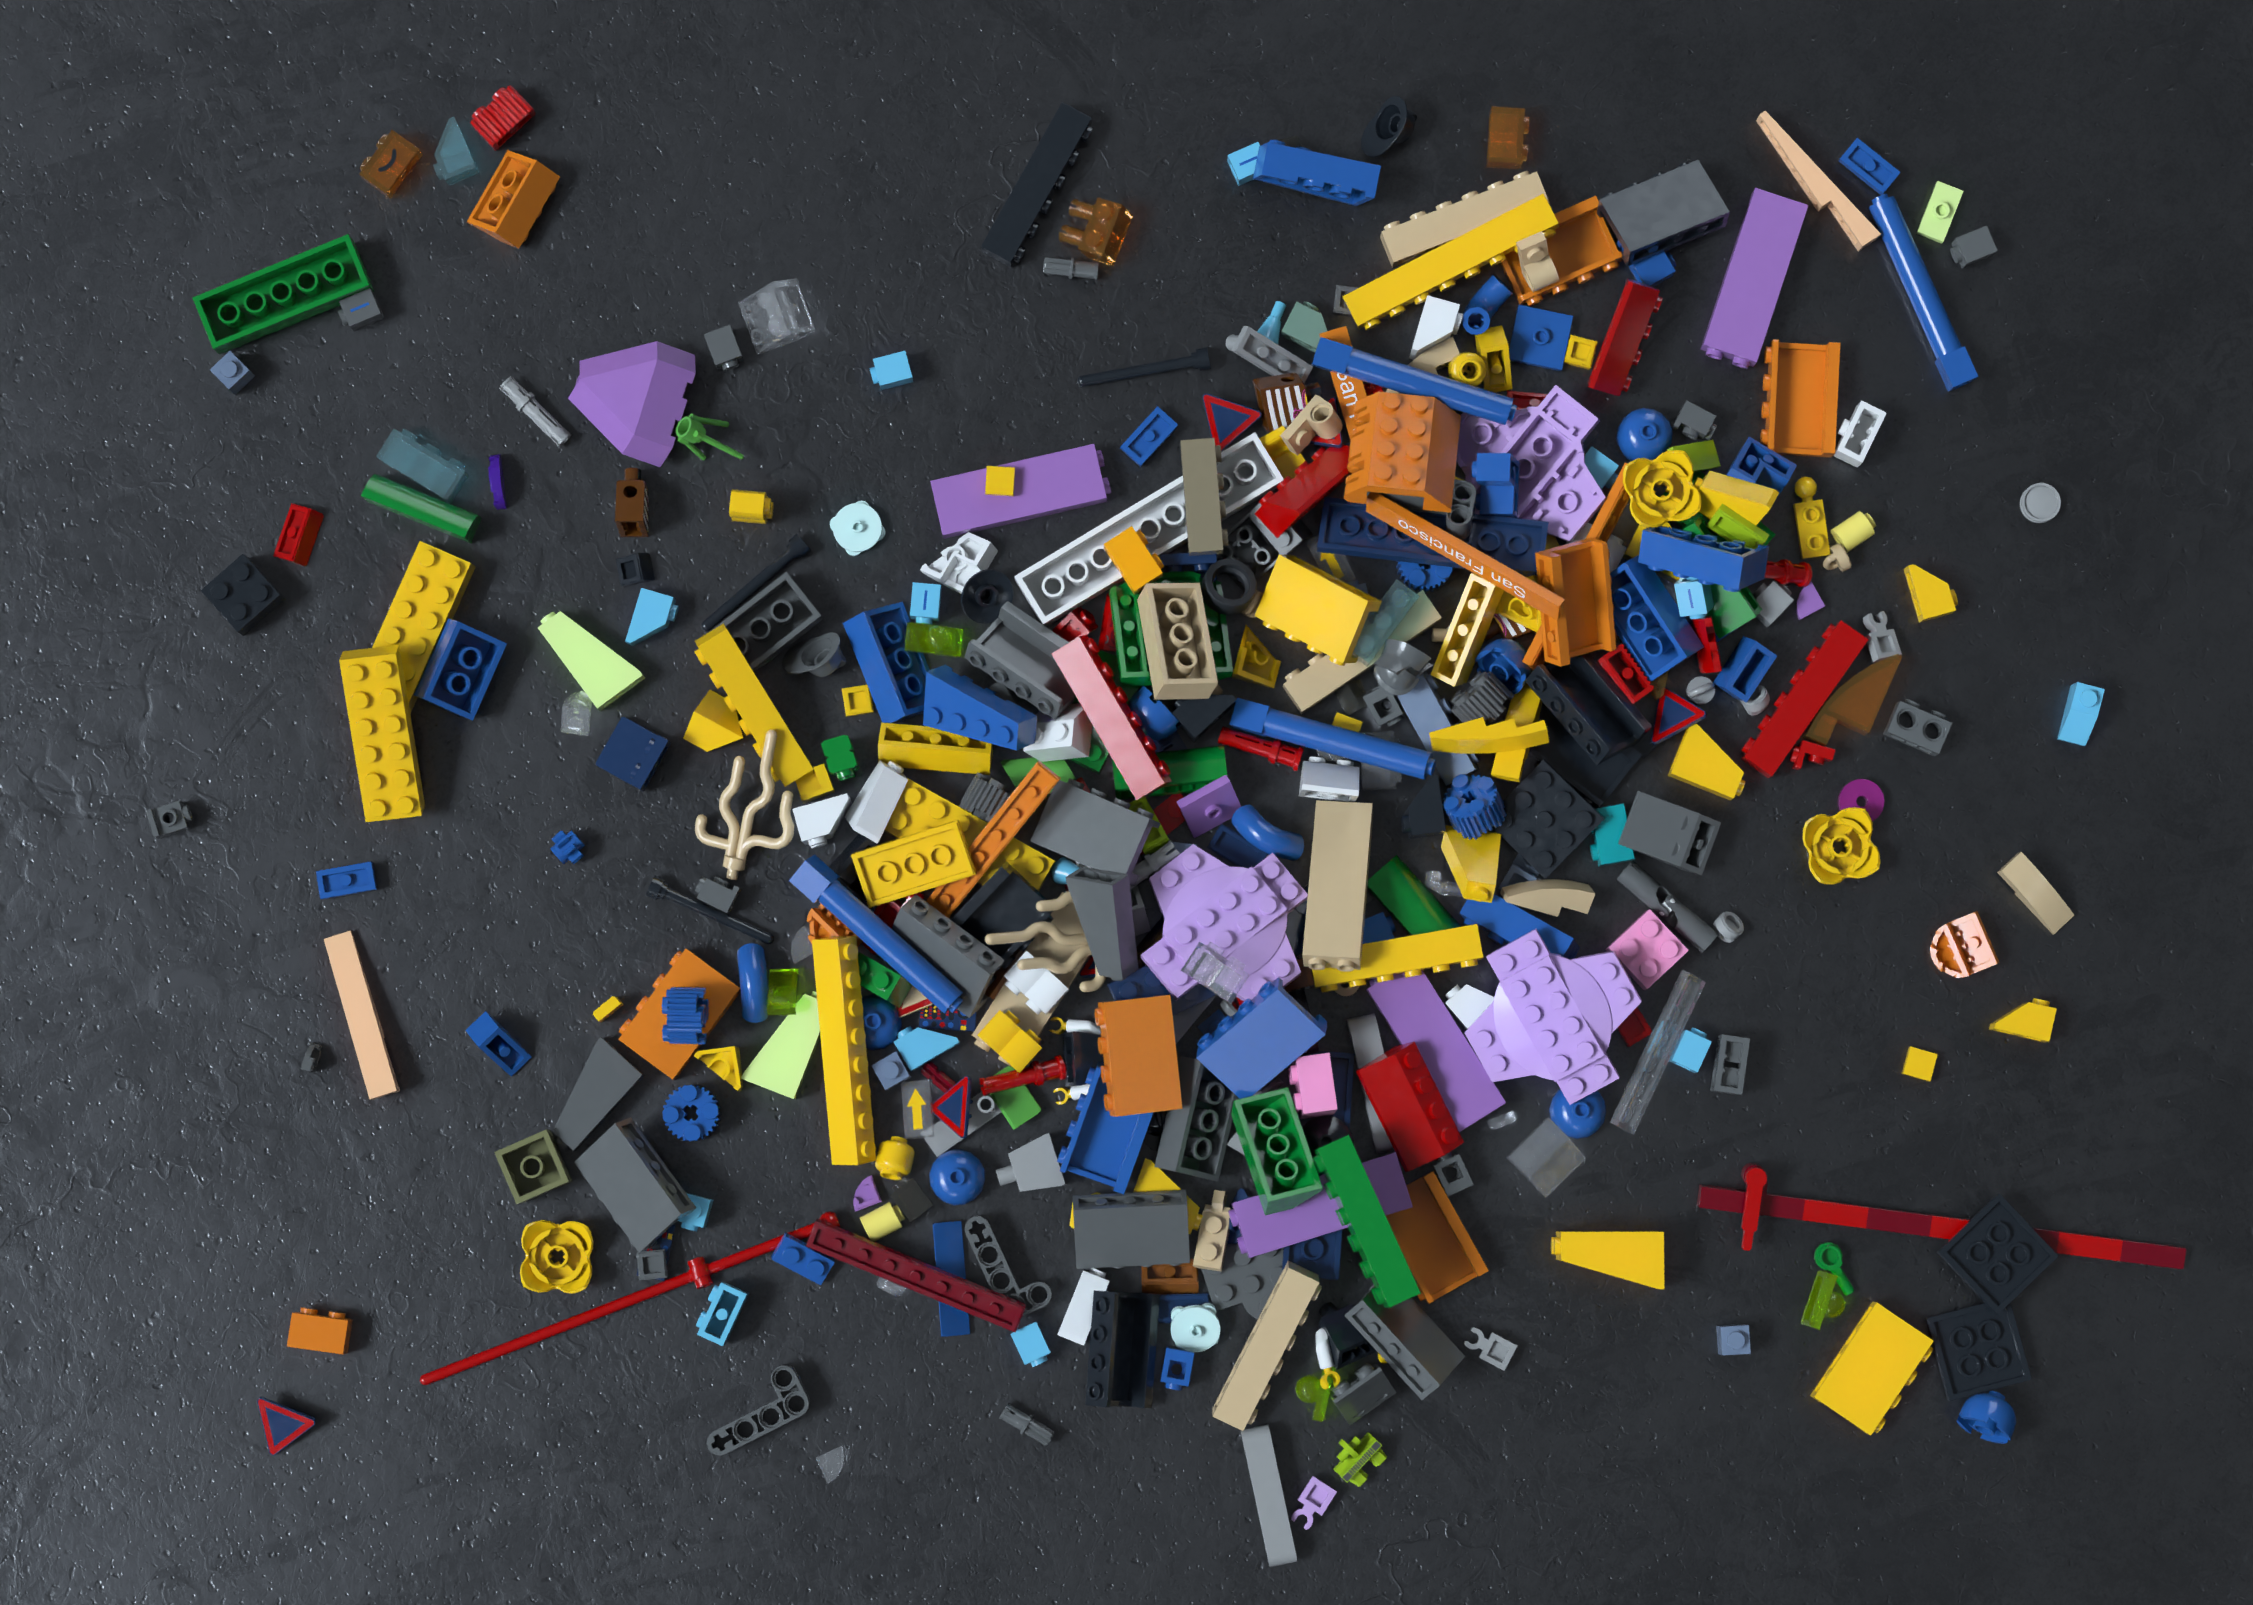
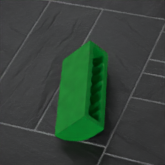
[361,474,482,544]
[1679,516,1762,639]
[1112,745,1227,799]
[1367,855,1462,936]

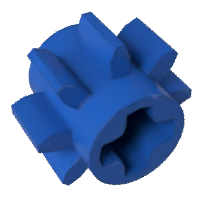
[550,830,585,864]

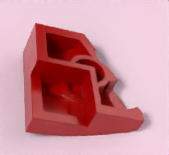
[1691,616,1722,673]

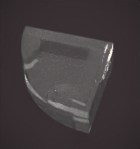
[791,926,813,964]
[1487,1111,1517,1130]
[816,1446,845,1484]

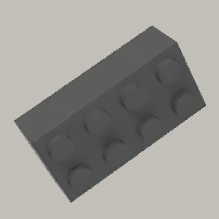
[711,572,823,673]
[1154,1056,1238,1182]

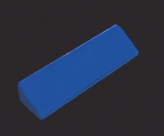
[933,1221,970,1337]

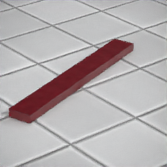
[806,1218,1027,1333]

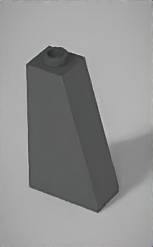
[1066,867,1138,981]
[553,1037,645,1151]

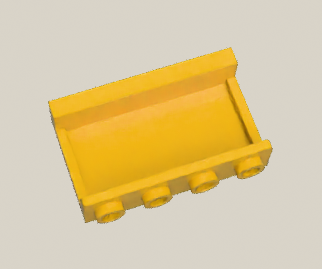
[1255,554,1382,666]
[1810,1302,1933,1436]

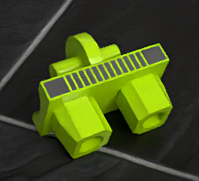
[1333,1432,1387,1487]

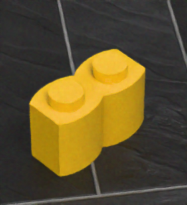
[729,489,774,524]
[977,1010,1042,1073]

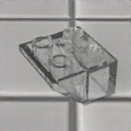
[738,278,815,354]
[1506,1118,1586,1198]

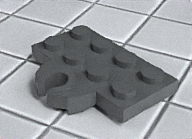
[1201,1244,1283,1320]

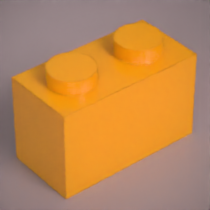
[1103,526,1164,595]

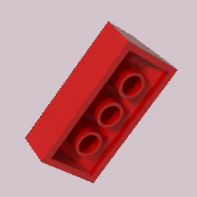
[1588,278,1663,396]
[1255,445,1352,539]
[1356,1042,1464,1172]

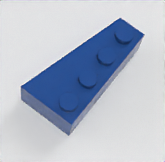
[1253,140,1381,206]
[1638,526,1769,592]
[923,665,1037,751]
[1460,894,1580,959]

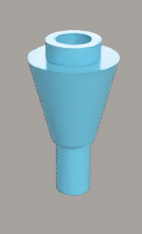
[1257,301,1286,344]
[1051,857,1080,884]

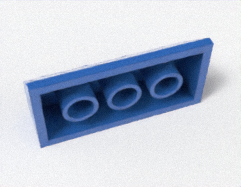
[1610,555,1704,682]
[843,602,930,724]

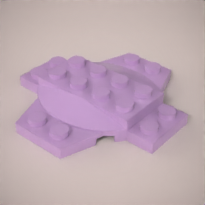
[1456,385,1606,542]
[1141,844,1308,1001]
[1465,928,1642,1105]

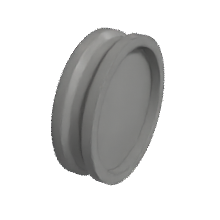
[2020,483,2061,523]

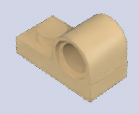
[1516,231,1559,292]
[1280,395,1343,456]

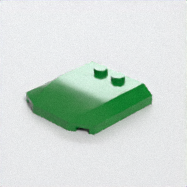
[1109,571,1233,686]

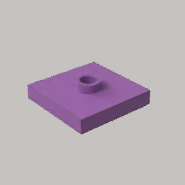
[1177,775,1241,838]

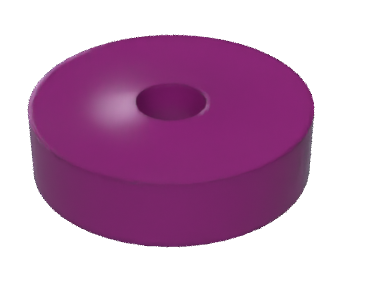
[1838,779,1884,821]

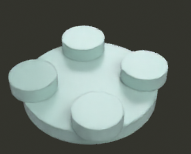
[830,501,886,556]
[1171,1303,1220,1352]

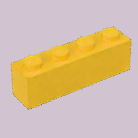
[1430,573,1504,687]
[878,722,993,775]

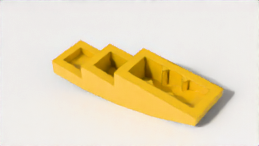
[1491,683,1542,782]
[1429,717,1549,754]

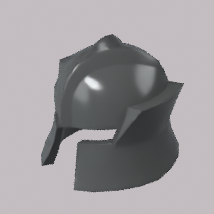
[1374,639,1433,696]

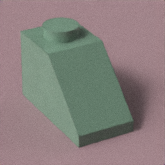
[1281,301,1327,353]

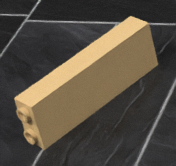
[1302,800,1373,972]
[972,892,1090,1067]

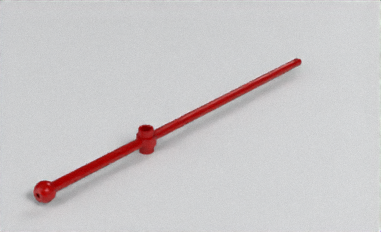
[420,1211,840,1385]

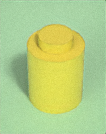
[1831,511,1876,553]
[860,1202,905,1242]

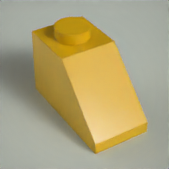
[1475,325,1512,393]
[1904,564,1958,623]
[1989,998,2057,1042]

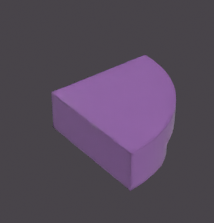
[1796,582,1825,620]
[853,1175,882,1212]

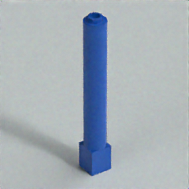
[1869,194,1979,392]
[1311,337,1517,425]
[1229,698,1436,780]
[789,854,964,1014]

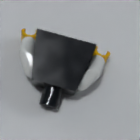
[1049,1017,1104,1105]
[1315,1302,1387,1390]

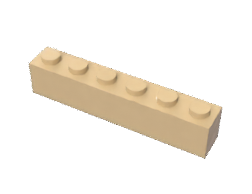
[1380,171,1549,268]
[1283,590,1442,714]
[1212,1261,1322,1431]

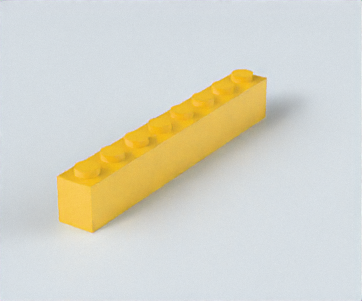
[1343,193,1559,330]
[812,936,876,1165]

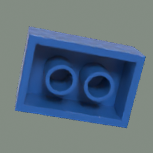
[414,618,507,721]

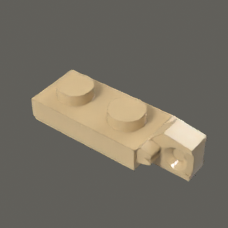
[1193,1190,1231,1272]

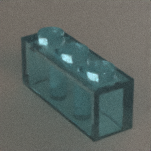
[376,428,469,504]
[1353,579,1419,667]

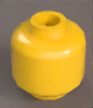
[1448,352,1487,387]
[875,1136,915,1180]

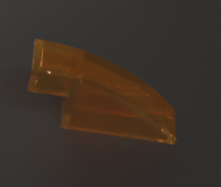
[1802,654,1902,746]

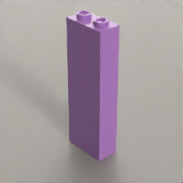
[1700,188,1808,368]
[930,444,1111,539]
[1366,970,1506,1132]
[1228,1152,1413,1258]

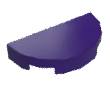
[488,454,507,510]

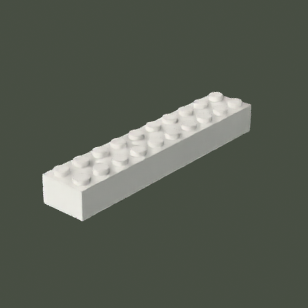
[1014,432,1284,627]

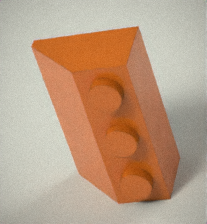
[467,150,560,249]

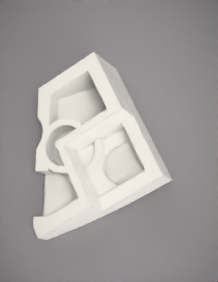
[920,532,998,594]

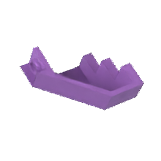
[568,341,696,467]

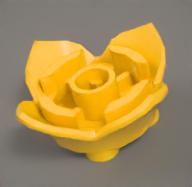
[1623,450,1701,528]
[1802,808,1880,885]
[520,1220,594,1294]

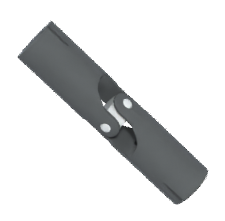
[1617,860,1718,953]

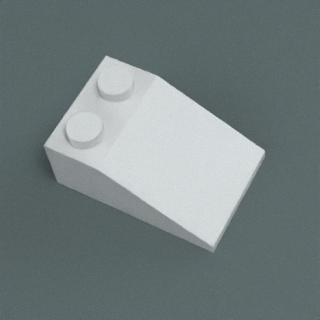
[1299,757,1359,802]

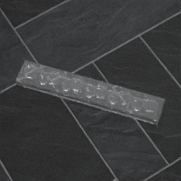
[1610,970,1706,1135]

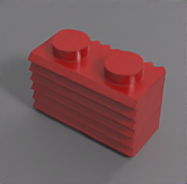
[470,85,536,151]
[1597,644,1654,704]

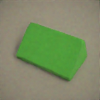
[990,1066,1042,1130]

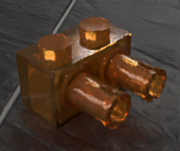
[1059,198,1133,266]

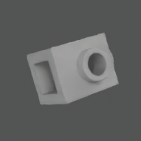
[1753,581,1794,627]

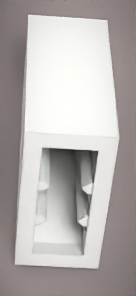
[844,760,908,843]
[1444,984,1494,1030]
[1057,1268,1110,1346]

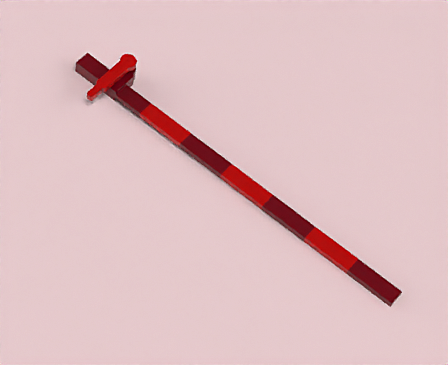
[1697,1163,2186,1269]

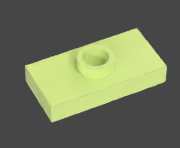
[1916,181,1963,244]

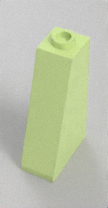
[538,611,645,711]
[741,991,820,1099]

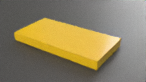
[851,820,977,908]

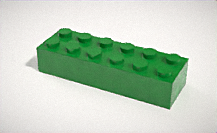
[193,234,374,355]
[1312,1135,1421,1308]

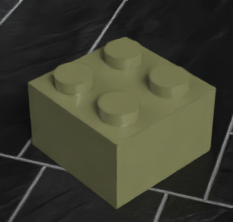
[494,1129,573,1204]

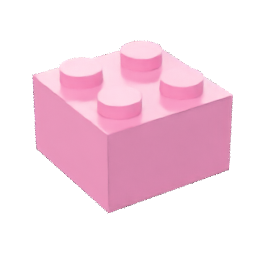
[1606,909,1689,990]
[1288,1053,1337,1119]

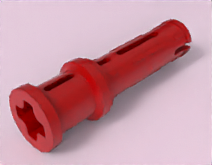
[1765,559,1812,587]
[1218,726,1304,771]
[979,1055,1067,1096]

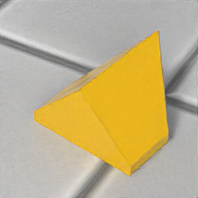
[1495,575,1541,633]
[1232,625,1281,688]
[683,690,743,752]
[694,1046,743,1092]

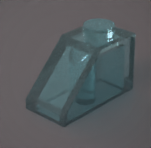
[433,117,479,186]

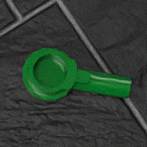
[1814,1242,1855,1296]

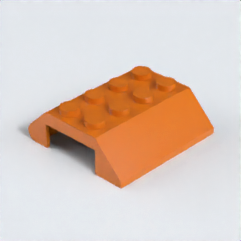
[1344,392,1461,513]

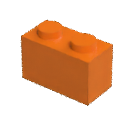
[287,1307,353,1355]

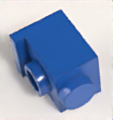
[1160,1347,1194,1391]

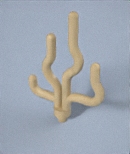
[695,729,794,880]
[985,891,1106,992]

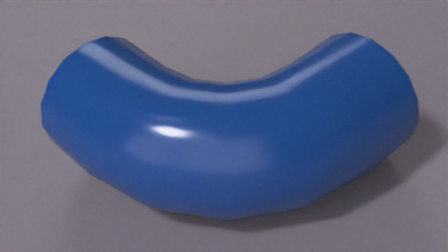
[1462,274,1513,335]
[1232,805,1304,861]
[737,943,769,1023]

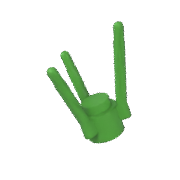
[676,413,744,460]

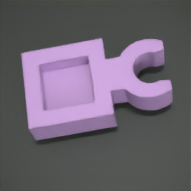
[1291,1476,1337,1530]

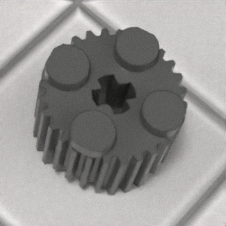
[1449,671,1515,723]
[959,772,1014,823]

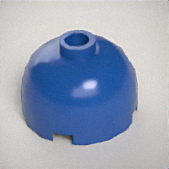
[1616,408,1673,461]
[1475,638,1532,694]
[1128,686,1181,741]
[862,994,902,1051]
[1549,1089,1606,1139]
[929,1149,985,1205]
[1957,1391,2016,1444]

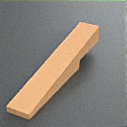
[1756,111,1881,251]
[324,930,400,1100]

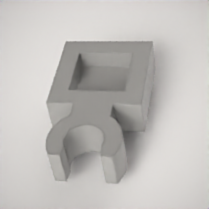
[1863,611,1902,662]
[1463,1327,1517,1371]

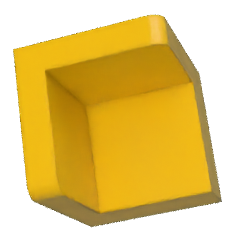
[795,764,835,803]

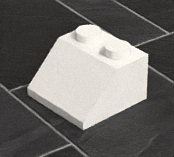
[1409,295,1463,360]
[1023,703,1092,762]
[792,793,852,848]

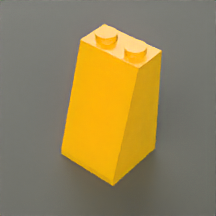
[1551,1231,1664,1289]

